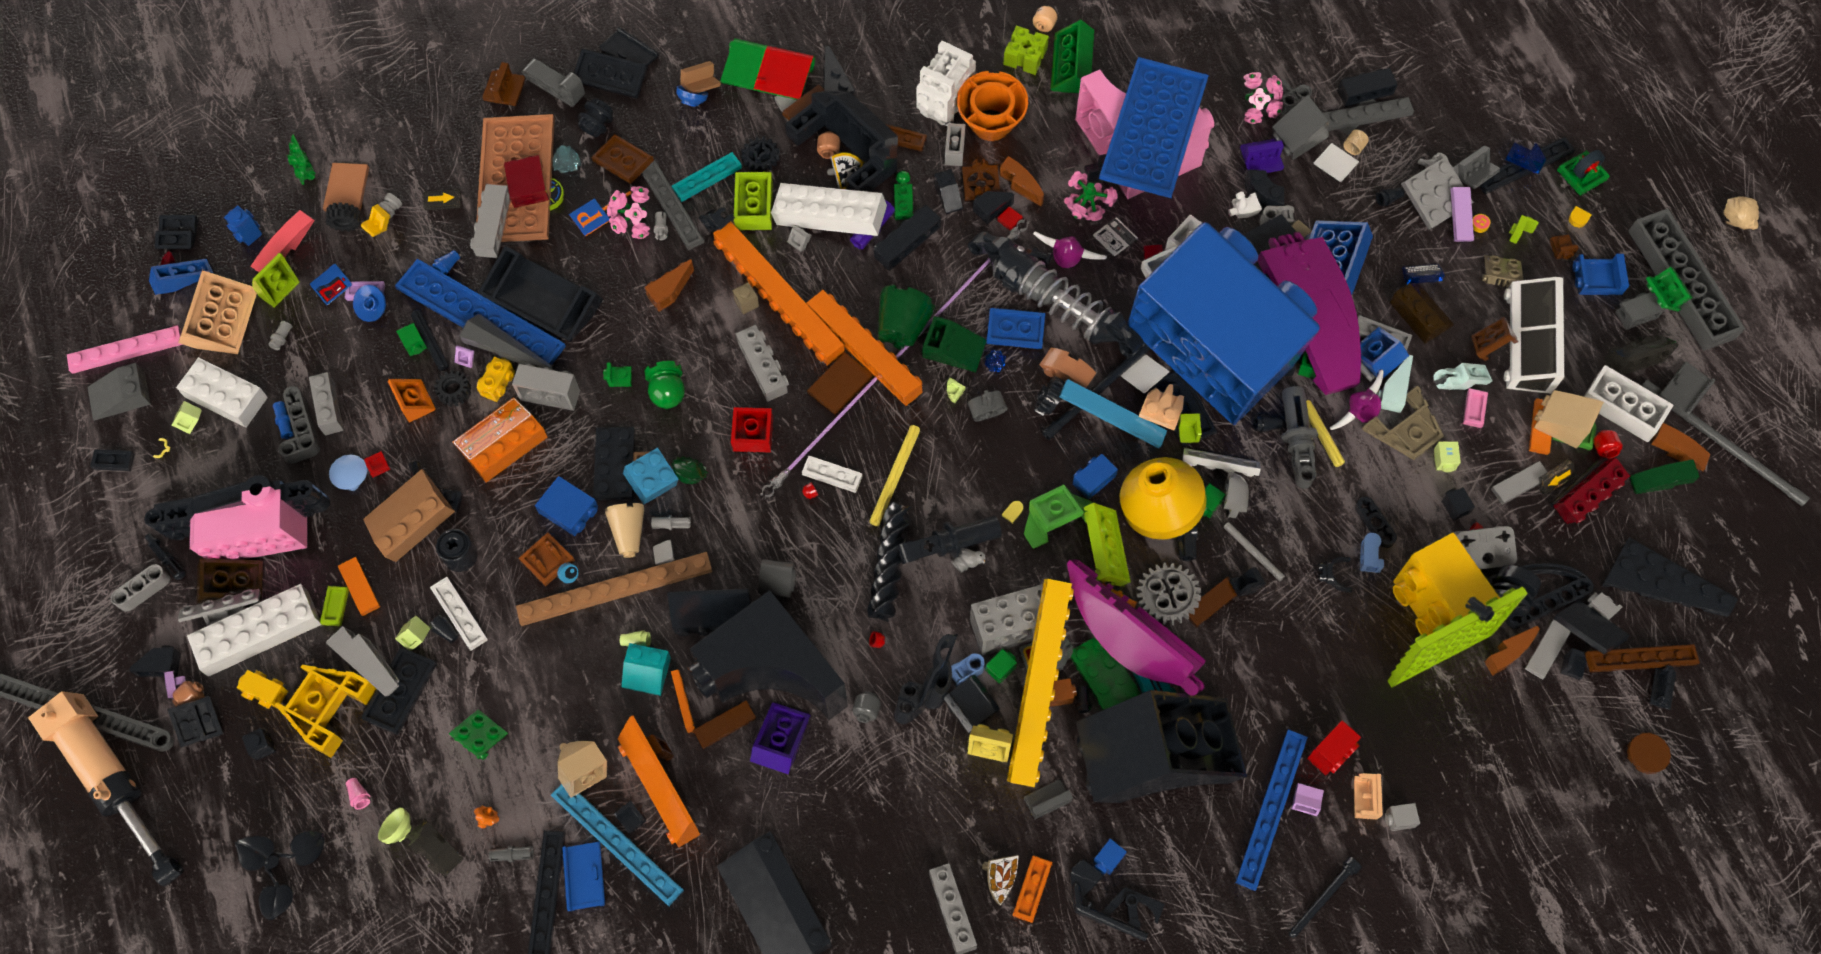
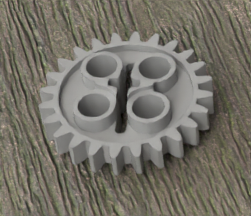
[1137,563,1201,625]

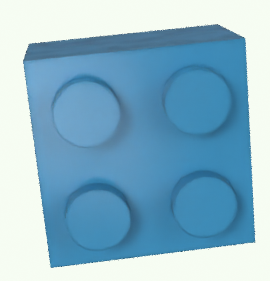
[623,448,679,505]

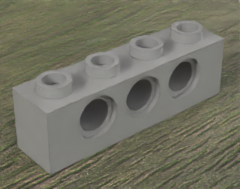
[929,864,977,954]

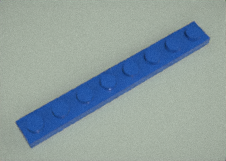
[1235,729,1308,891]

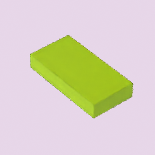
[320,586,349,626]

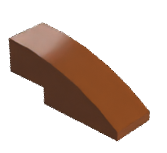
[1000,156,1044,206]
[1651,423,1710,471]
[1484,626,1540,676]

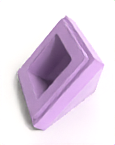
[454,345,474,368]

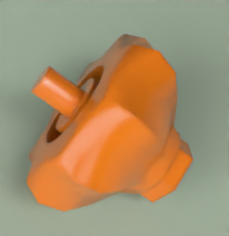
[474,805,499,828]

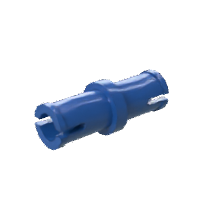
[272,401,293,439]

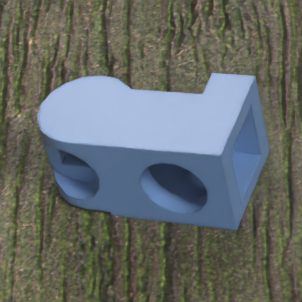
[1360,533,1384,573]

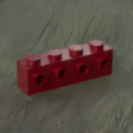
[1553,458,1630,524]

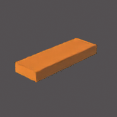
[1529,398,1552,455]
[338,557,380,616]
[671,670,695,733]
[1012,855,1052,923]

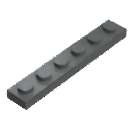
[1323,97,1414,131]

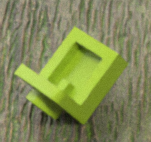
[1509,215,1539,244]

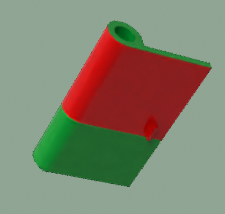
[720,38,815,100]

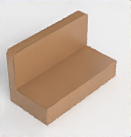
[680,61,721,94]

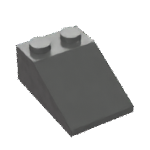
[87,363,151,421]

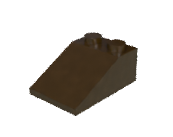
[196,558,263,603]

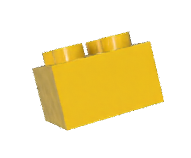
[1393,532,1500,636]

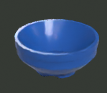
[676,85,708,107]

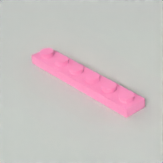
[67,325,183,374]

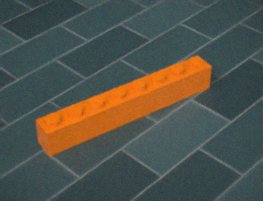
[806,290,923,406]

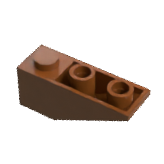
[644,259,694,312]

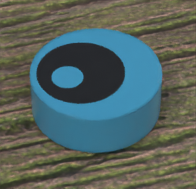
[557,563,578,583]

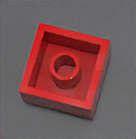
[731,407,773,452]
[1307,720,1361,776]

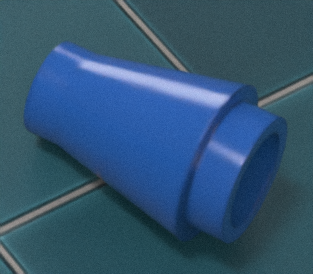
[432,250,460,274]

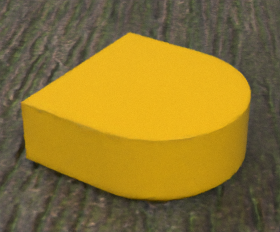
[1569,206,1592,228]

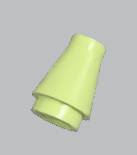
[620,630,651,647]

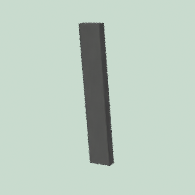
[641,160,704,251]

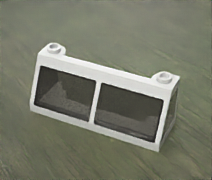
[1504,277,1564,394]

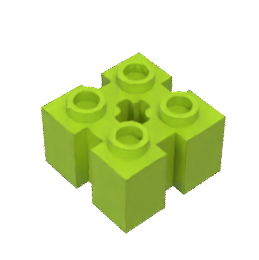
[1003,26,1049,75]

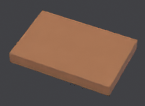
[323,163,369,212]

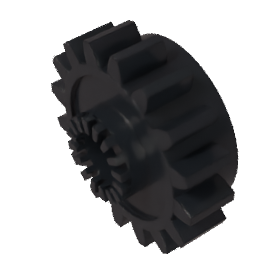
[1034,376,1064,416]

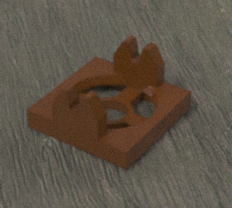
[962,159,1000,201]
[1471,317,1519,361]

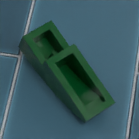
[1629,459,1700,494]

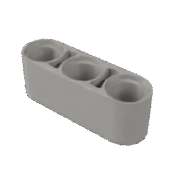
[111,564,170,612]

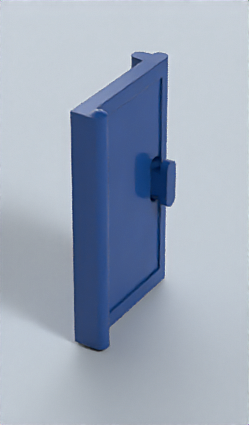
[562,842,605,911]

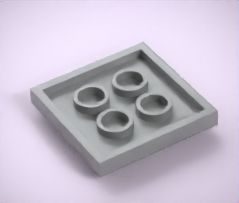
[1401,157,1474,230]

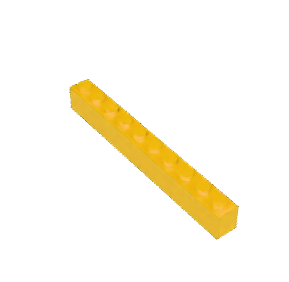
[1007,579,1074,787]

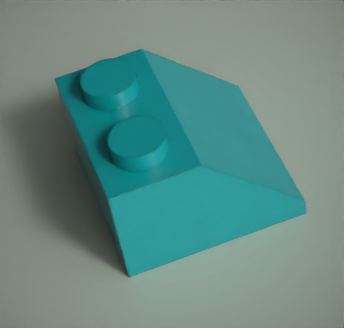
[621,643,671,696]

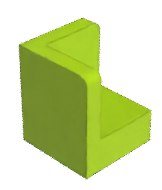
[1178,414,1202,443]

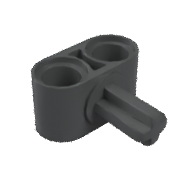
[1281,79,1312,115]
[968,390,1008,422]

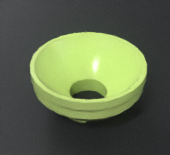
[378,808,411,844]

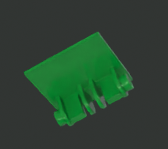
[288,134,316,185]
[449,710,508,760]

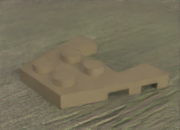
[1362,386,1444,460]

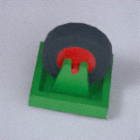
[1557,150,1610,196]

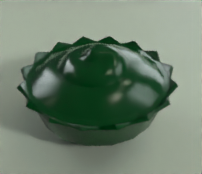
[672,456,708,484]

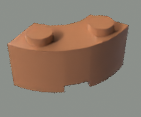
[1039,348,1096,388]

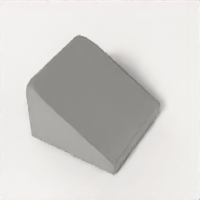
[653,540,675,565]

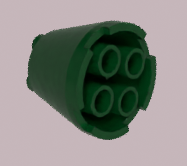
[878,285,935,350]

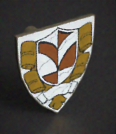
[982,855,1019,906]

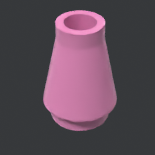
[345,778,370,810]

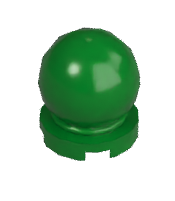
[644,361,685,409]

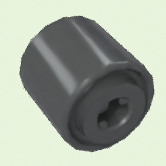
[758,559,796,598]

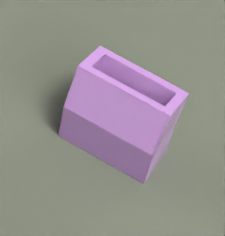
[1292,783,1324,816]

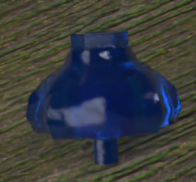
[985,350,1006,372]

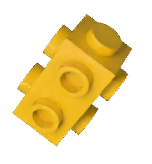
[477,357,515,402]
[237,670,288,709]

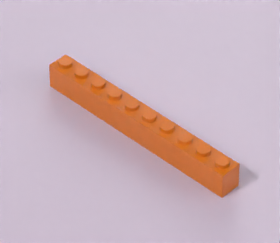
[713,222,845,366]

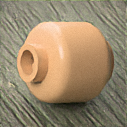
[1033,6,1057,32]

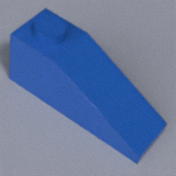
[149,259,213,295]

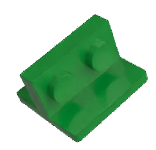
[1646,267,1693,312]

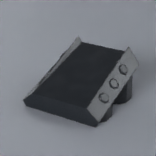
[944,675,1000,733]

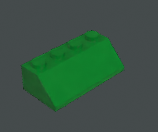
[1051,20,1094,93]

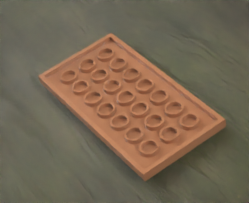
[476,114,555,242]

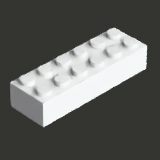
[771,183,887,236]
[187,584,321,677]

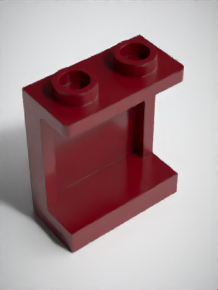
[504,155,549,208]

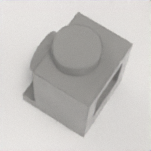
[1587,592,1622,620]

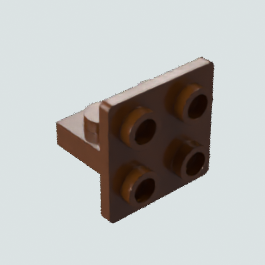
[482,62,525,106]

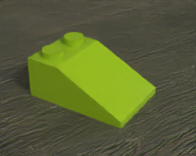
[252,253,300,308]

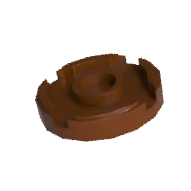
[1627,733,1671,774]

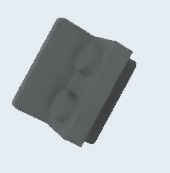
[1453,145,1500,189]

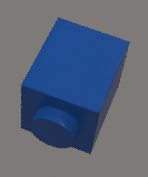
[1093,839,1127,875]

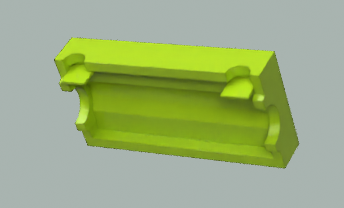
[1084,503,1131,587]

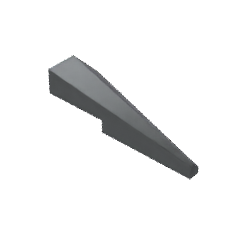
[460,314,553,369]

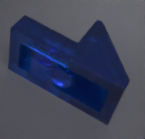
[1505,143,1546,174]

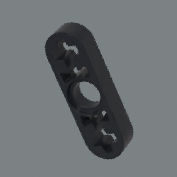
[1355,497,1397,548]

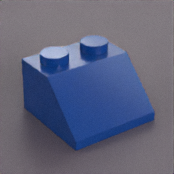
[1360,327,1409,378]

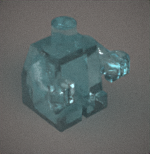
[553,145,581,173]

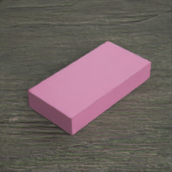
[1463,388,1488,428]

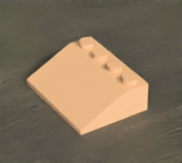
[178,270,257,354]

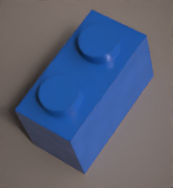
[1073,454,1118,500]

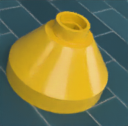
[1120,457,1207,539]

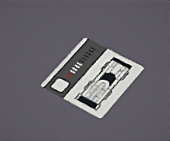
[1093,217,1138,256]

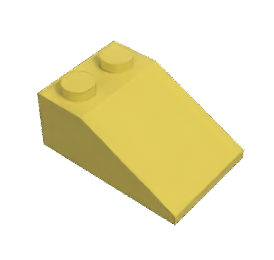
[968,724,1013,763]

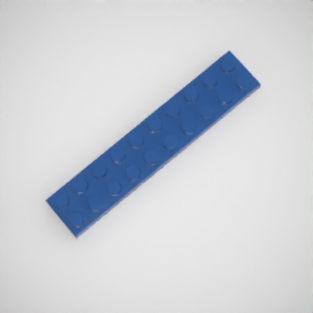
[395,259,566,365]

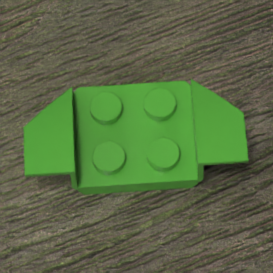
[1024,485,1092,549]

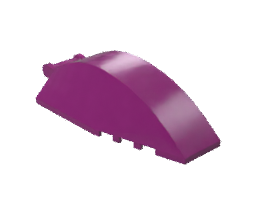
[1067,560,1206,695]

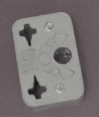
[1454,526,1517,569]

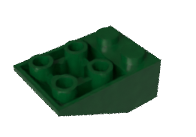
[923,316,987,373]

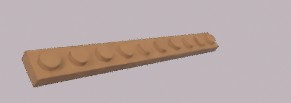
[516,552,712,626]

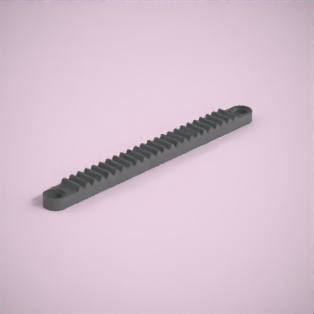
[0,674,174,752]

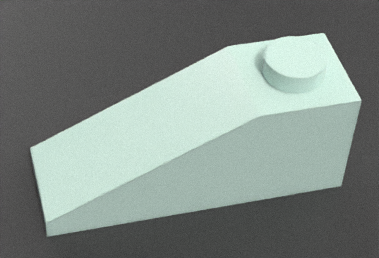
[1377,355,1413,413]

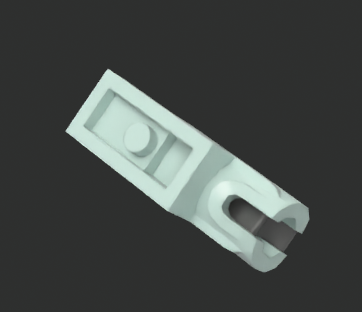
[1433,363,1492,390]

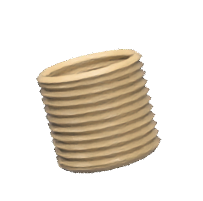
[1343,130,1369,155]

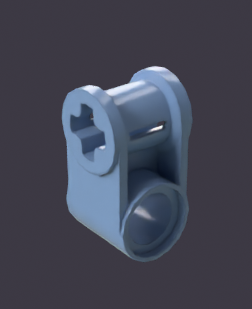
[951,653,984,688]

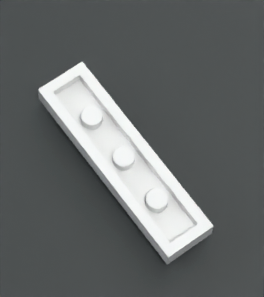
[1183,448,1261,477]
[430,577,488,651]

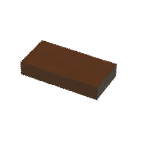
[646,734,674,761]

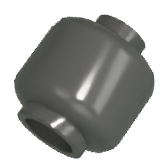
[852,691,881,723]

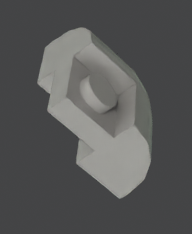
[1224,472,1249,518]

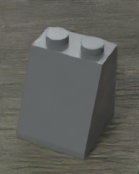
[1272,95,1329,160]

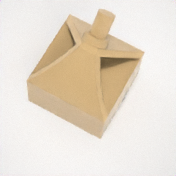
[558,741,607,798]

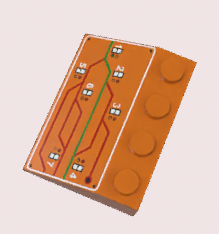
[453,397,548,483]

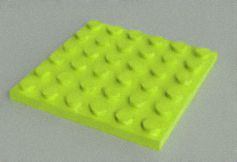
[1388,587,1528,687]

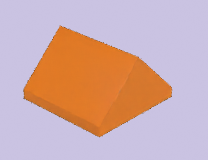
[388,379,435,423]

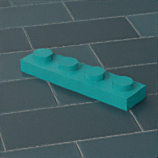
[672,152,742,202]

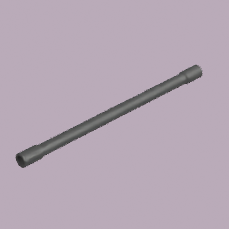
[1642,379,1810,506]

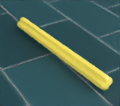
[870,425,920,527]

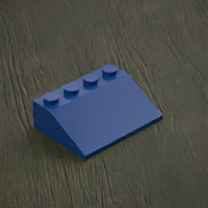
[1309,221,1373,295]

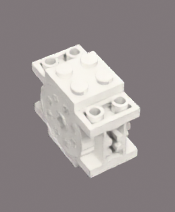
[917,41,976,126]

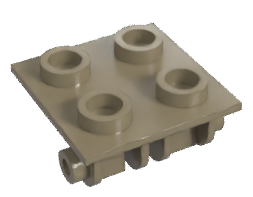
[1482,255,1524,287]

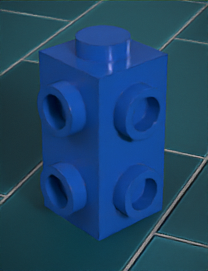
[224,206,262,246]

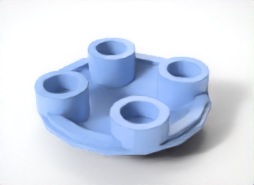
[329,454,368,491]

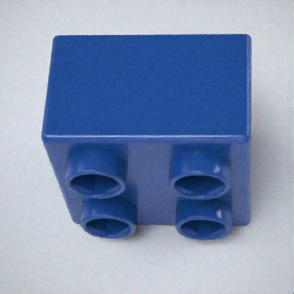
[1127,222,1320,425]

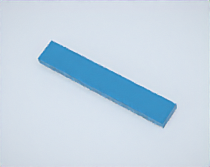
[1059,379,1167,448]

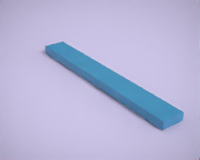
[551,784,684,906]

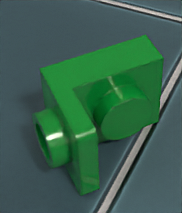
[603,362,632,387]

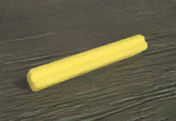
[1306,400,1345,467]

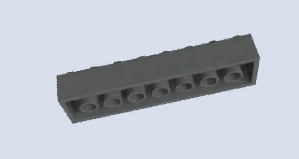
[1628,209,1745,351]

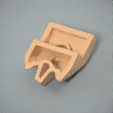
[1139,384,1184,430]

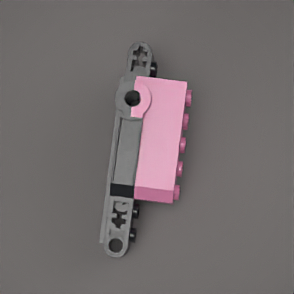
[144,475,330,560]

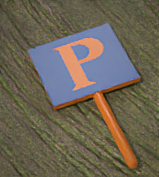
[569,191,632,236]

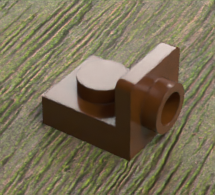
[1549,235,1579,259]

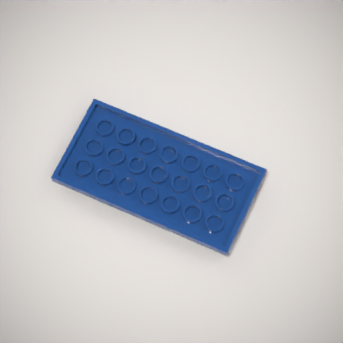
[1099,57,1209,198]

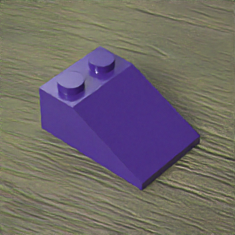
[750,702,810,774]

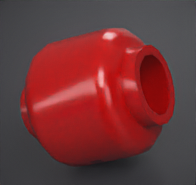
[1593,430,1623,459]

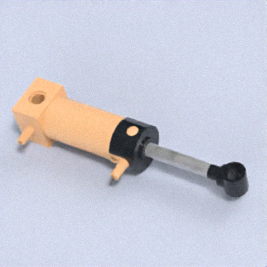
[28,691,184,887]

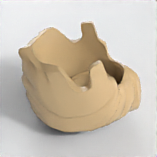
[1724,197,1759,230]

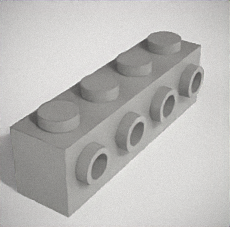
[470,184,510,258]
[735,325,789,402]

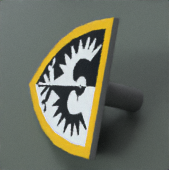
[827,153,863,189]

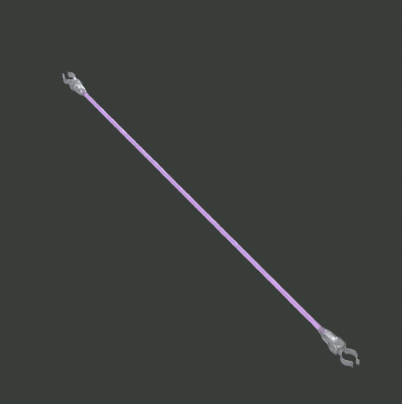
[760,219,1029,499]

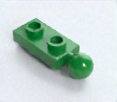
[894,171,913,220]

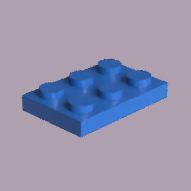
[987,308,1045,349]

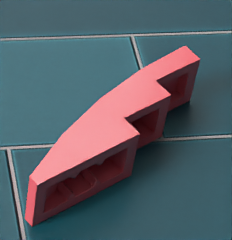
[251,210,315,272]

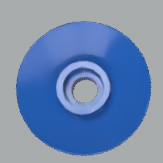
[353,285,386,322]

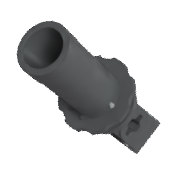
[1281,386,1318,489]

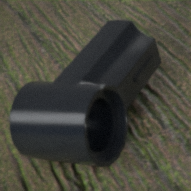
[1176,524,1198,561]

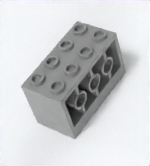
[970,584,1043,656]

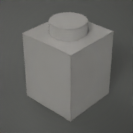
[1385,803,1420,831]

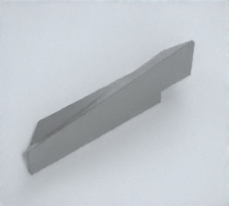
[326,626,400,696]

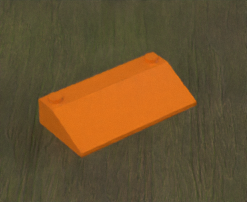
[617,716,700,847]

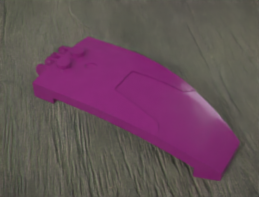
[1257,232,1361,395]

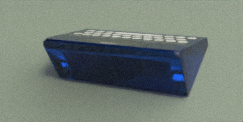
[1402,264,1445,284]

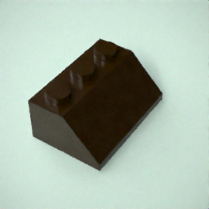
[1390,283,1454,344]

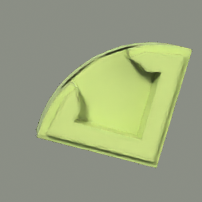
[947,378,966,403]

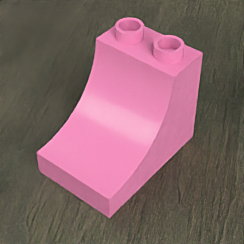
[1075,70,1214,199]

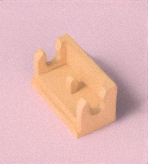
[1354,773,1383,819]

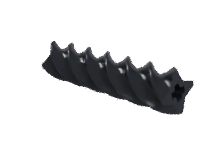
[867,502,912,622]

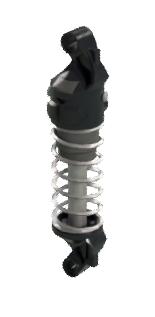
[968,231,1144,358]

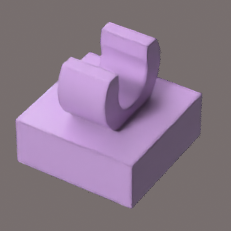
[164,671,185,698]

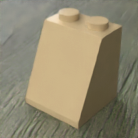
[1534,390,1604,448]

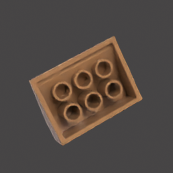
[363,469,455,562]

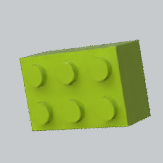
[734,172,773,230]

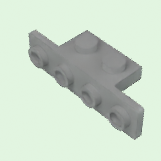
[178,589,261,626]

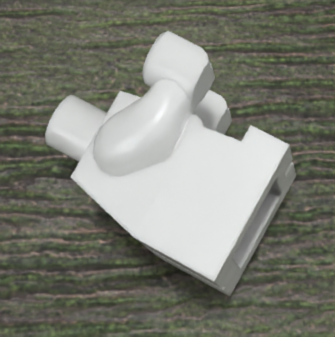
[1228,192,1262,218]

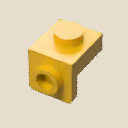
[361,204,390,237]

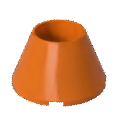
[957,71,1028,141]

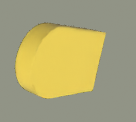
[1002,501,1023,524]

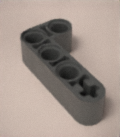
[521,59,585,107]
[278,386,320,464]

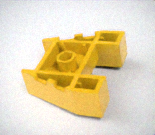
[275,665,376,758]

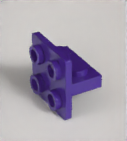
[1240,139,1284,173]

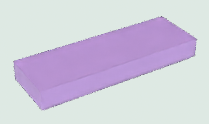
[1451,187,1474,242]

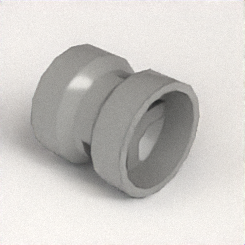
[378,193,402,218]

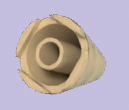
[605,503,644,558]

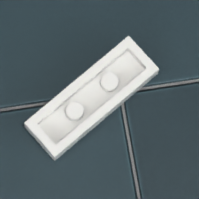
[802,456,863,493]

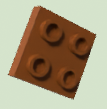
[519,533,575,587]

